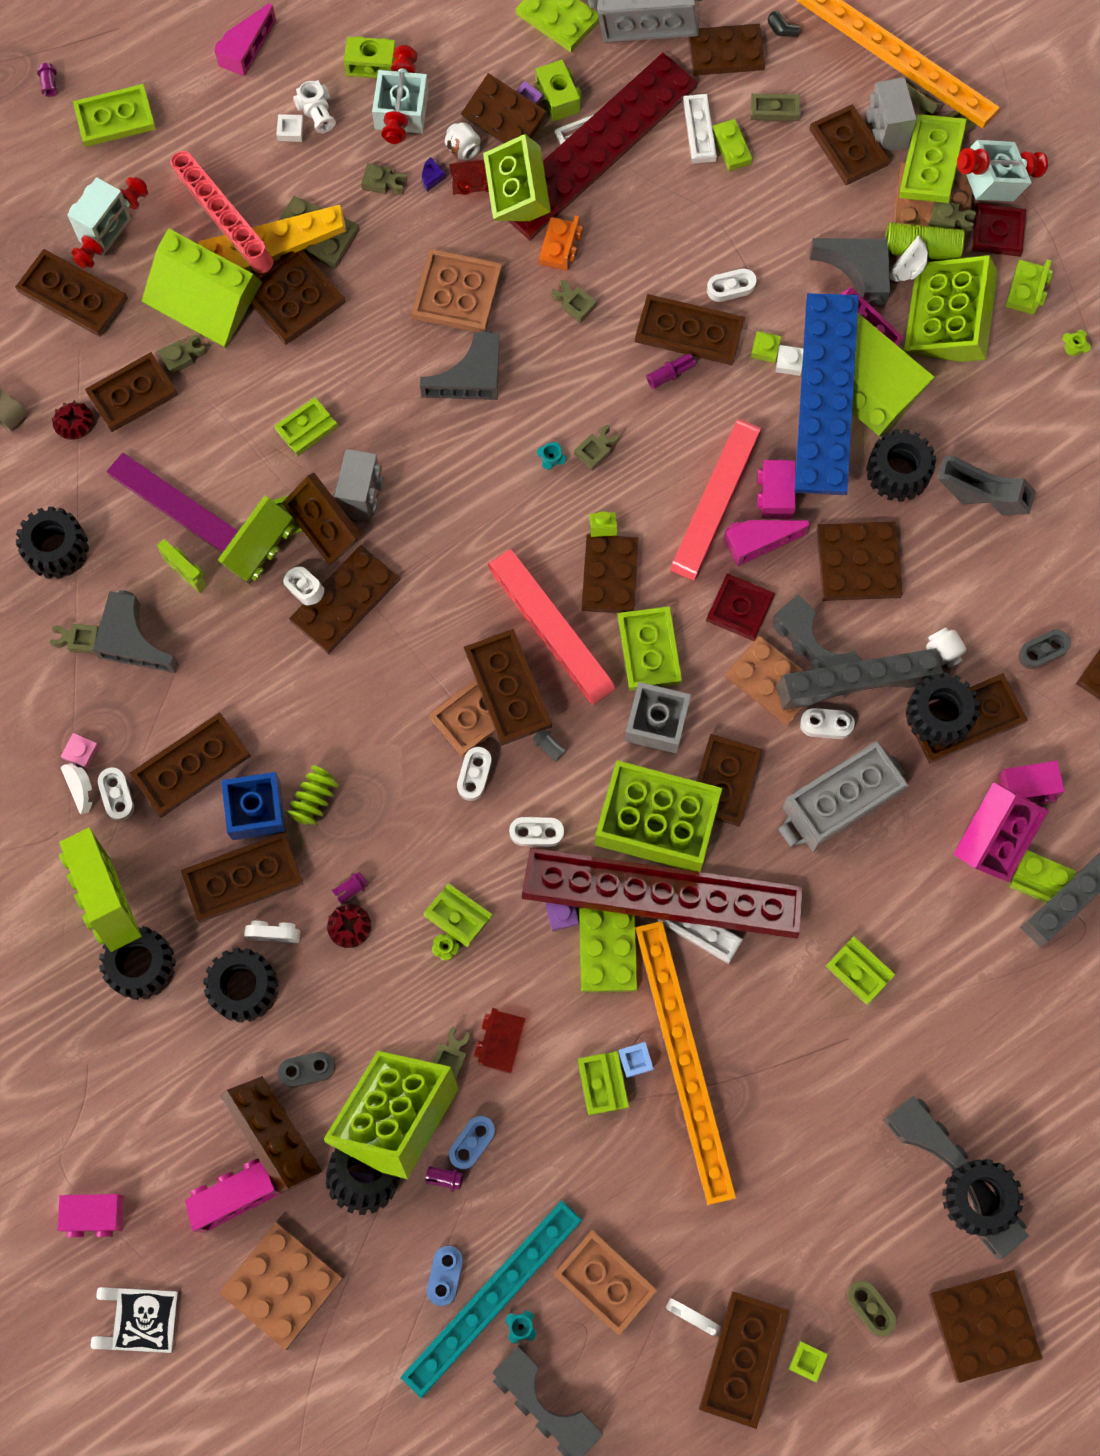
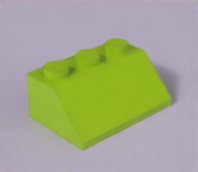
[483,134,551,221]
[218,495,295,584]

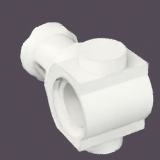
[293,80,336,134]

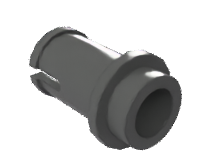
[533,730,567,762]

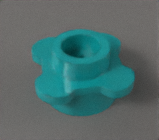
[537,442,566,470]
[505,1311,537,1344]

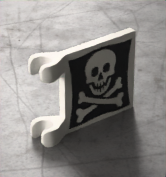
[91,1287,178,1353]

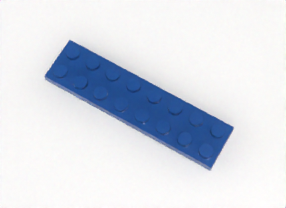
[794,293,859,495]

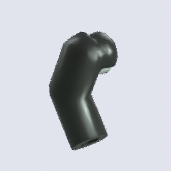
[768,11,799,37]

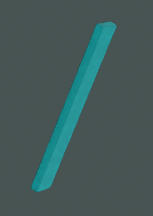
[400,1200,583,1399]

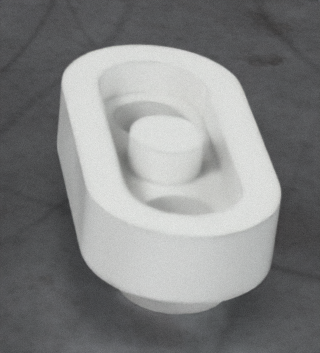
[707,269,756,302]
[283,567,324,605]
[800,708,855,739]
[457,747,492,801]
[98,768,135,821]
[509,817,564,847]
[244,921,301,943]

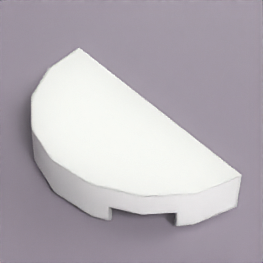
[889,235,928,282]
[61,763,92,814]
[666,1298,721,1337]

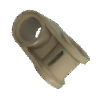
[0,389,28,432]

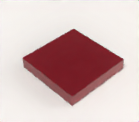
[971,203,1026,257]
[706,573,775,641]

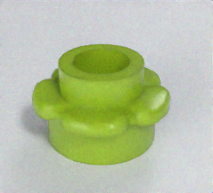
[432,933,459,960]

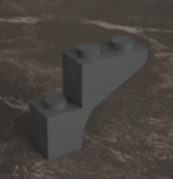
[938,456,1035,515]

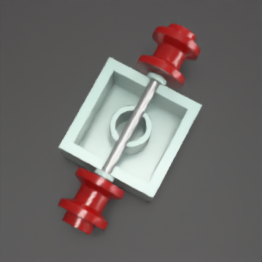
[372,45,429,144]
[957,140,1048,201]
[67,177,148,268]

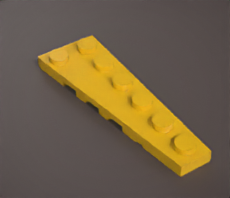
[198,205,346,272]

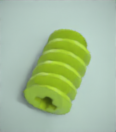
[285,765,339,826]

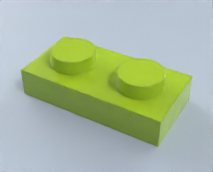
[712,119,752,171]

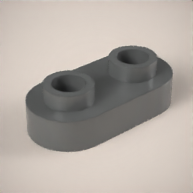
[1019,630,1071,669]
[278,1052,335,1088]

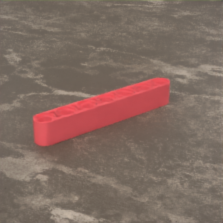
[170,151,273,273]
[670,419,762,581]
[488,549,615,705]

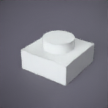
[276,114,304,142]
[775,345,803,376]

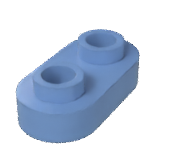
[449,1116,495,1170]
[427,1246,463,1306]

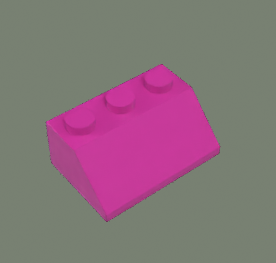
[953,782,1049,882]
[185,1158,280,1233]

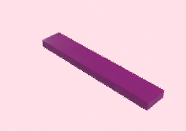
[106,452,238,553]

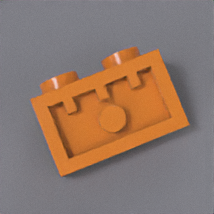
[539,215,583,271]

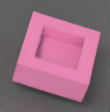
[61,733,99,770]

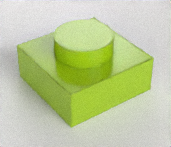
[751,331,781,363]
[589,511,617,537]
[788,1341,828,1383]

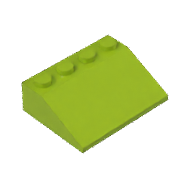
[141,228,262,348]
[904,255,998,362]
[852,313,935,437]
[594,760,722,872]
[324,1051,459,1179]

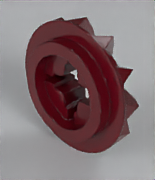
[52,400,94,440]
[327,903,371,948]

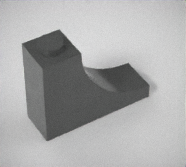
[809,238,890,307]
[420,331,500,400]
[93,590,178,673]

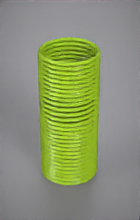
[885,222,965,261]

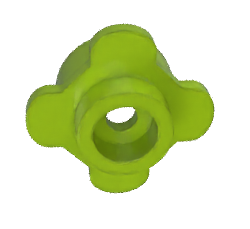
[1062,330,1091,356]

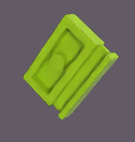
[274,397,338,457]
[156,539,207,593]
[1009,850,1077,903]
[424,883,493,947]
[825,936,895,1005]
[577,1051,629,1116]

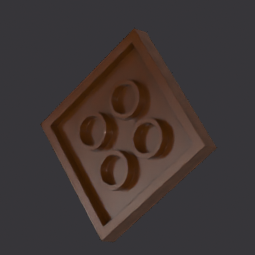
[251,250,346,345]
[817,521,903,601]
[929,1270,1043,1383]

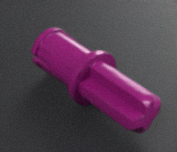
[646,354,696,390]

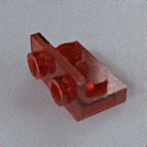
[449,160,489,195]
[474,1008,526,1074]

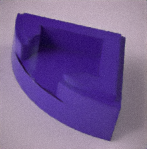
[422,157,446,192]

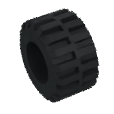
[866,430,936,502]
[16,507,89,579]
[906,673,980,747]
[99,926,176,1000]
[203,948,279,1023]
[326,1148,401,1215]
[942,1159,1024,1236]

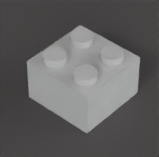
[866,77,917,152]
[334,449,384,523]
[625,682,691,754]

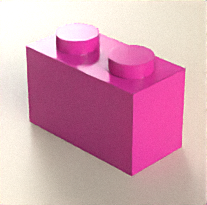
[757,460,795,519]
[998,761,1065,805]
[57,1194,124,1238]

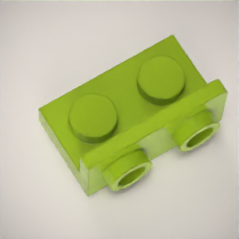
[1005,259,1053,315]

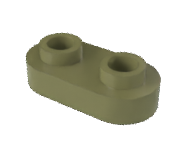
[847,1281,896,1336]

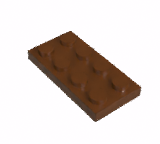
[15,249,128,337]
[635,294,745,365]
[289,545,400,654]
[464,629,552,746]
[905,673,1028,764]
[130,712,251,818]
[181,832,304,923]
[220,1076,323,1194]
[699,1291,789,1429]

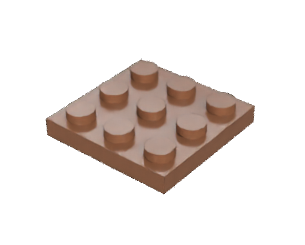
[894,162,972,240]
[411,249,502,332]
[219,1222,343,1350]

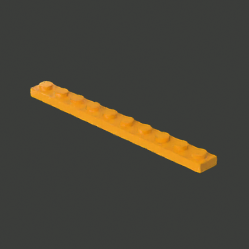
[796,0,1000,129]
[635,921,736,1206]

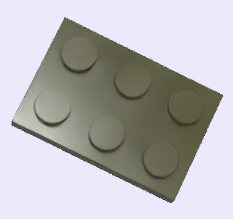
[278,196,360,268]

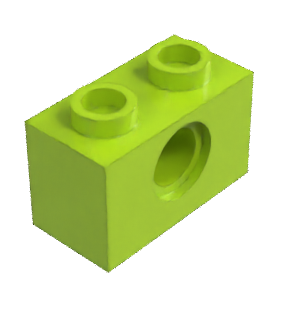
[344,36,396,78]
[535,60,583,122]

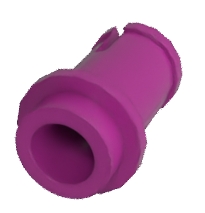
[37,63,57,97]
[332,872,368,904]
[425,1166,463,1192]

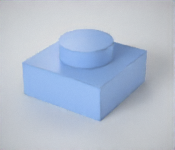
[618,1042,654,1079]

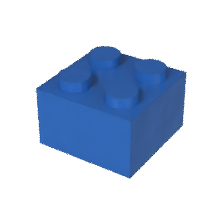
[221,772,286,841]

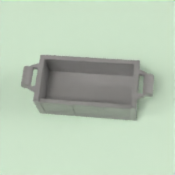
[588,0,703,42]
[778,741,909,852]

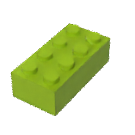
[59,827,142,952]

